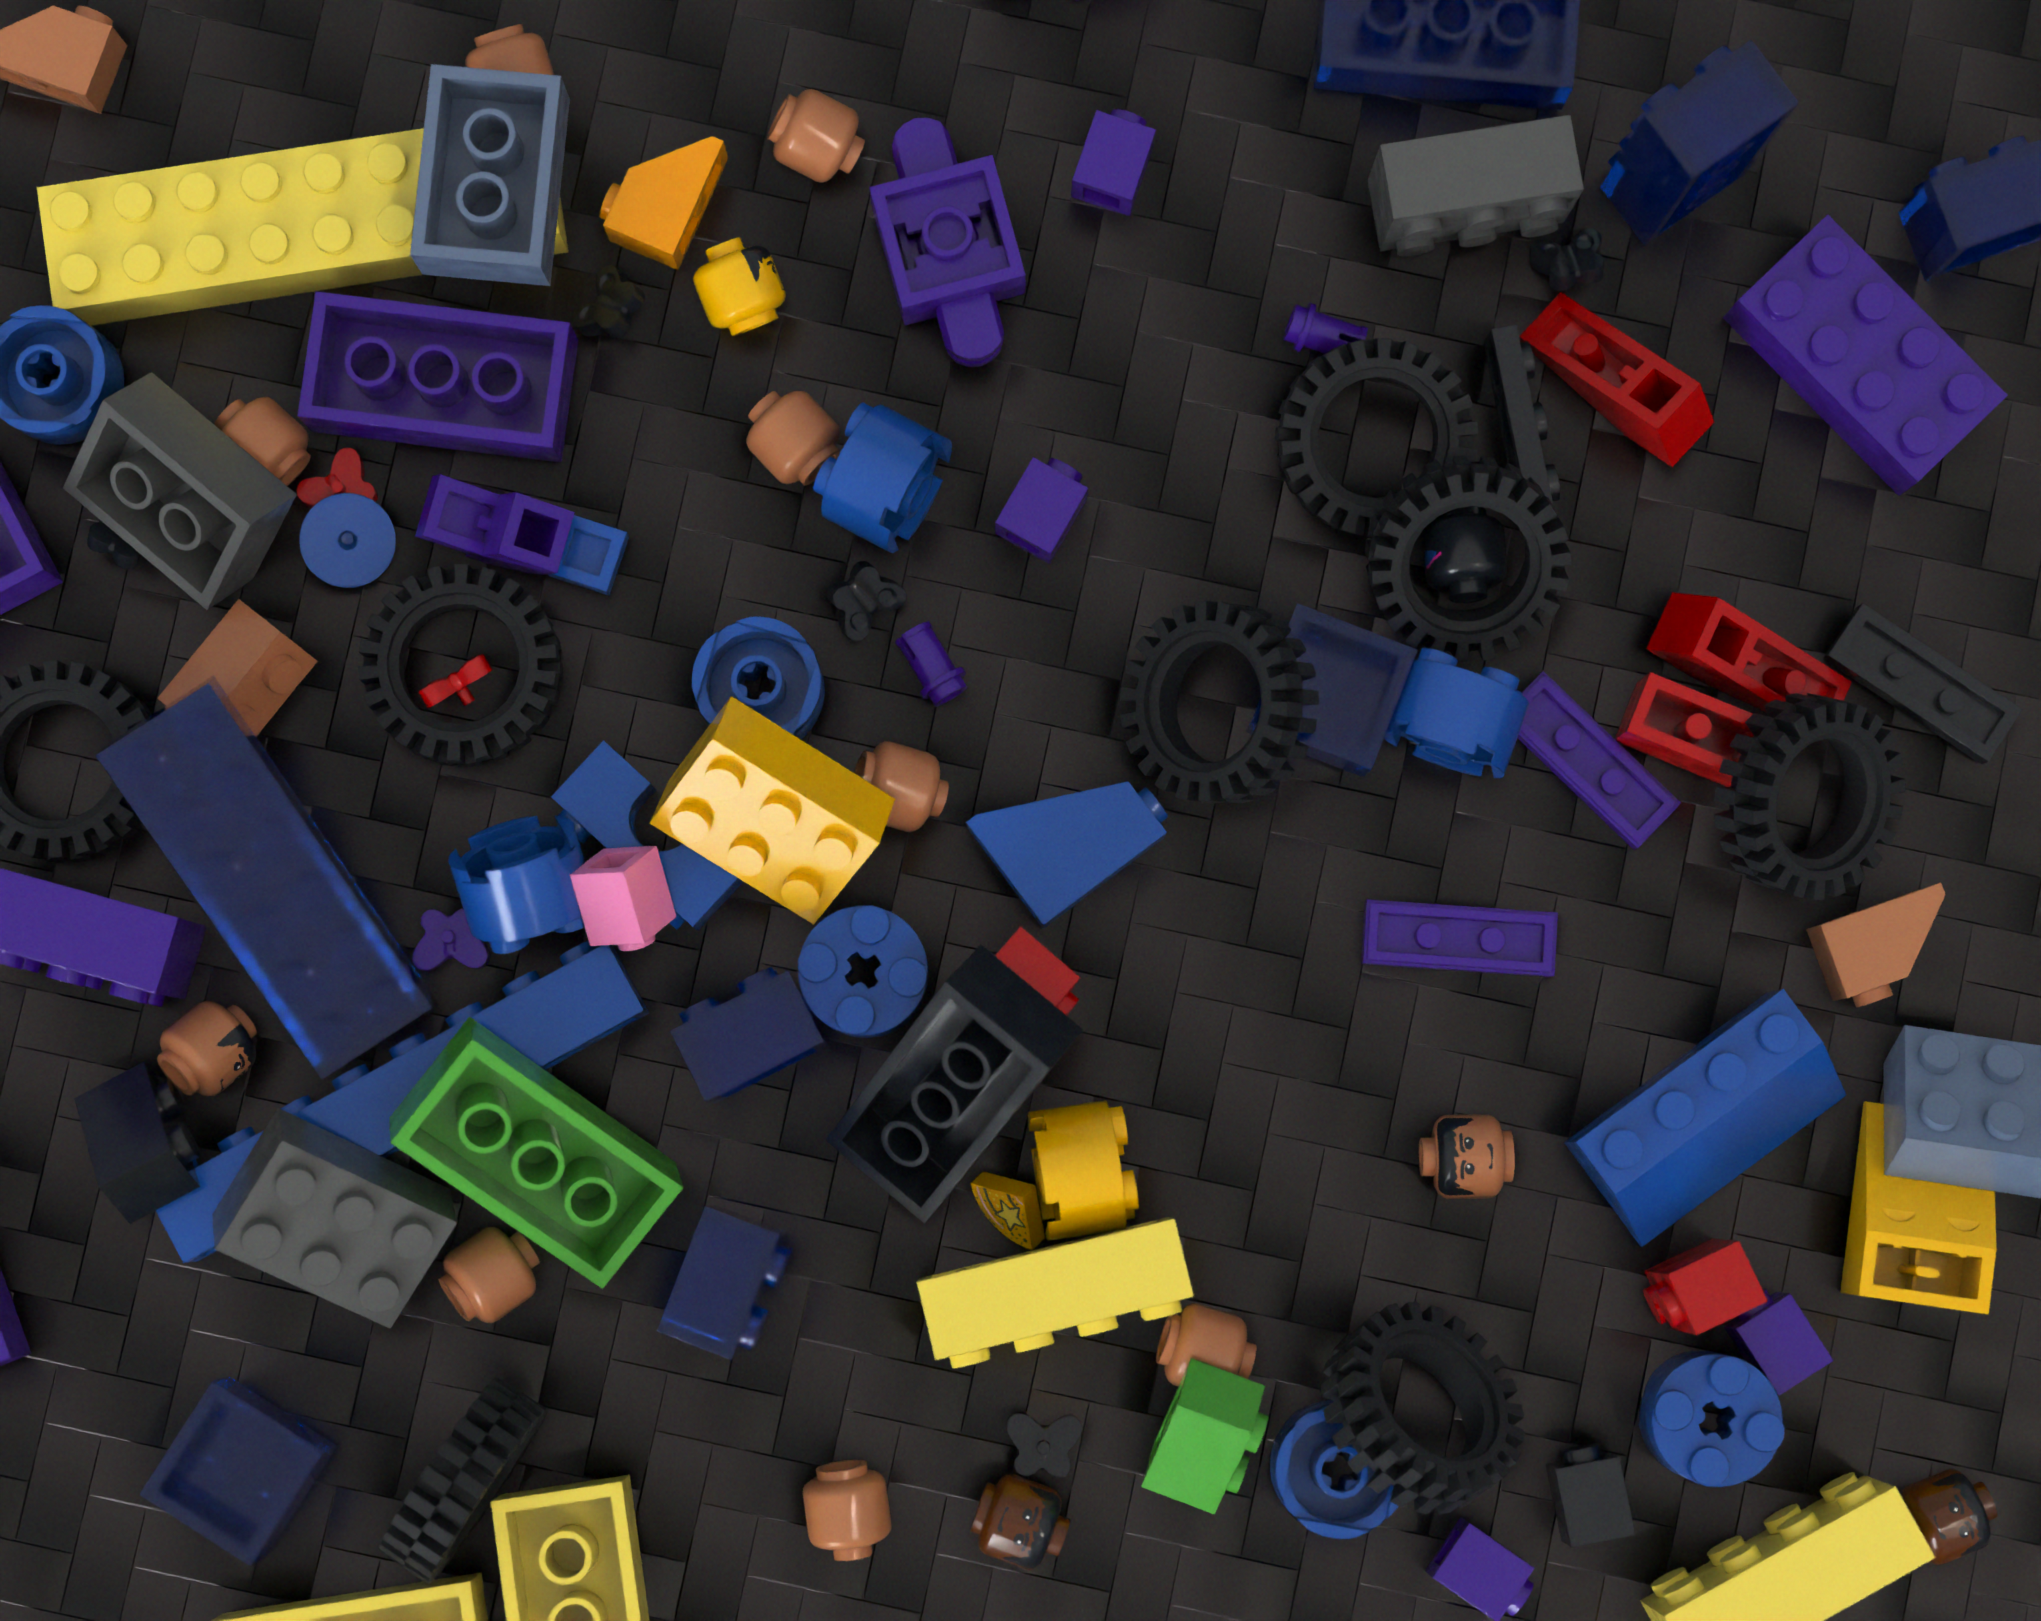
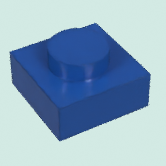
[548,515,630,596]

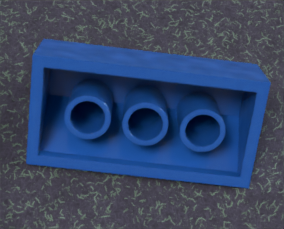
[1564,989,1846,1247]

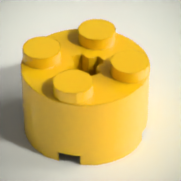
[1028,1100,1139,1241]

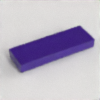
[1518,671,1681,850]
[1361,899,1558,977]

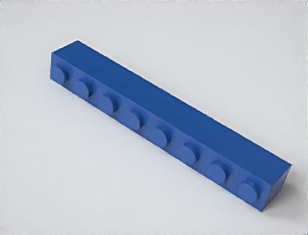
[156,940,649,1263]

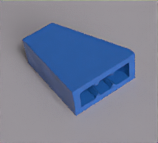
[966,781,1168,929]

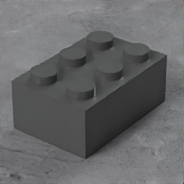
[1367,115,1584,257]
[63,372,297,610]
[212,1108,457,1329]

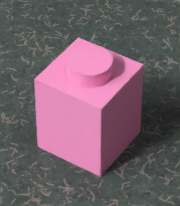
[570,846,677,951]

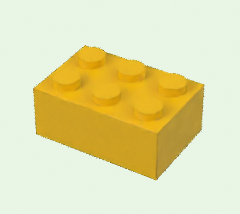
[649,696,895,925]

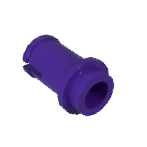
[1283,302,1368,354]
[895,621,967,707]

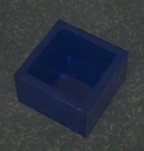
[1898,136,2041,281]
[1246,603,1418,778]
[670,967,830,1104]
[657,1205,793,1360]
[139,1377,337,1566]

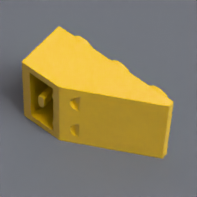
[1840,1101,1996,1315]

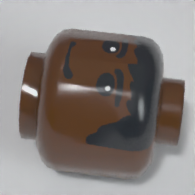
[1900,1469,1998,1565]
[970,1474,1071,1570]

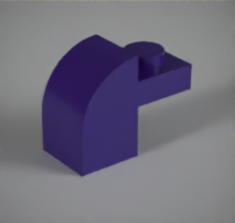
[415,474,575,574]

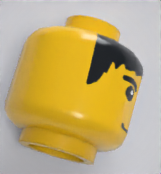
[693,237,786,336]

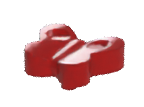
[296,448,378,507]
[418,654,493,708]

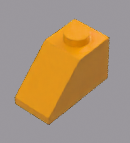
[600,136,728,270]

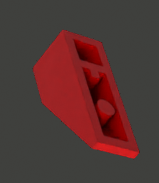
[1519,292,1714,467]
[1646,592,1852,712]

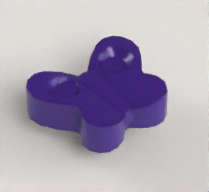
[412,908,490,972]

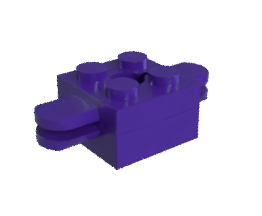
[869,117,1026,367]

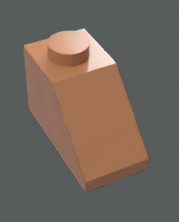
[0,6,127,114]
[1806,883,1946,1008]

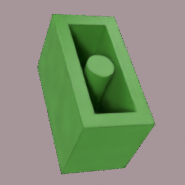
[1141,1358,1269,1514]

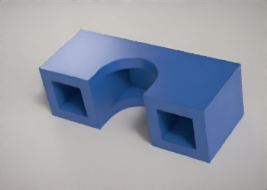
[551,740,743,931]

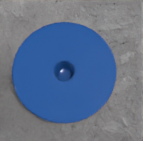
[299,493,396,588]

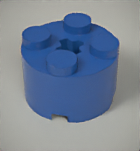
[0,305,124,444]
[813,402,952,553]
[692,616,825,739]
[1382,648,1529,778]
[448,816,585,954]
[798,906,929,1038]
[1639,1351,1784,1487]
[1270,1400,1398,1539]

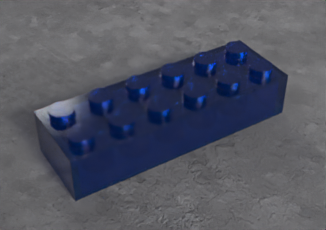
[96,675,432,1079]

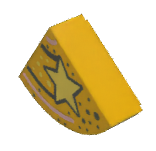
[970,1171,1045,1250]

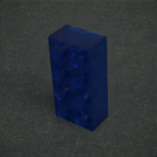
[1314,0,1580,110]
[1600,40,1799,246]

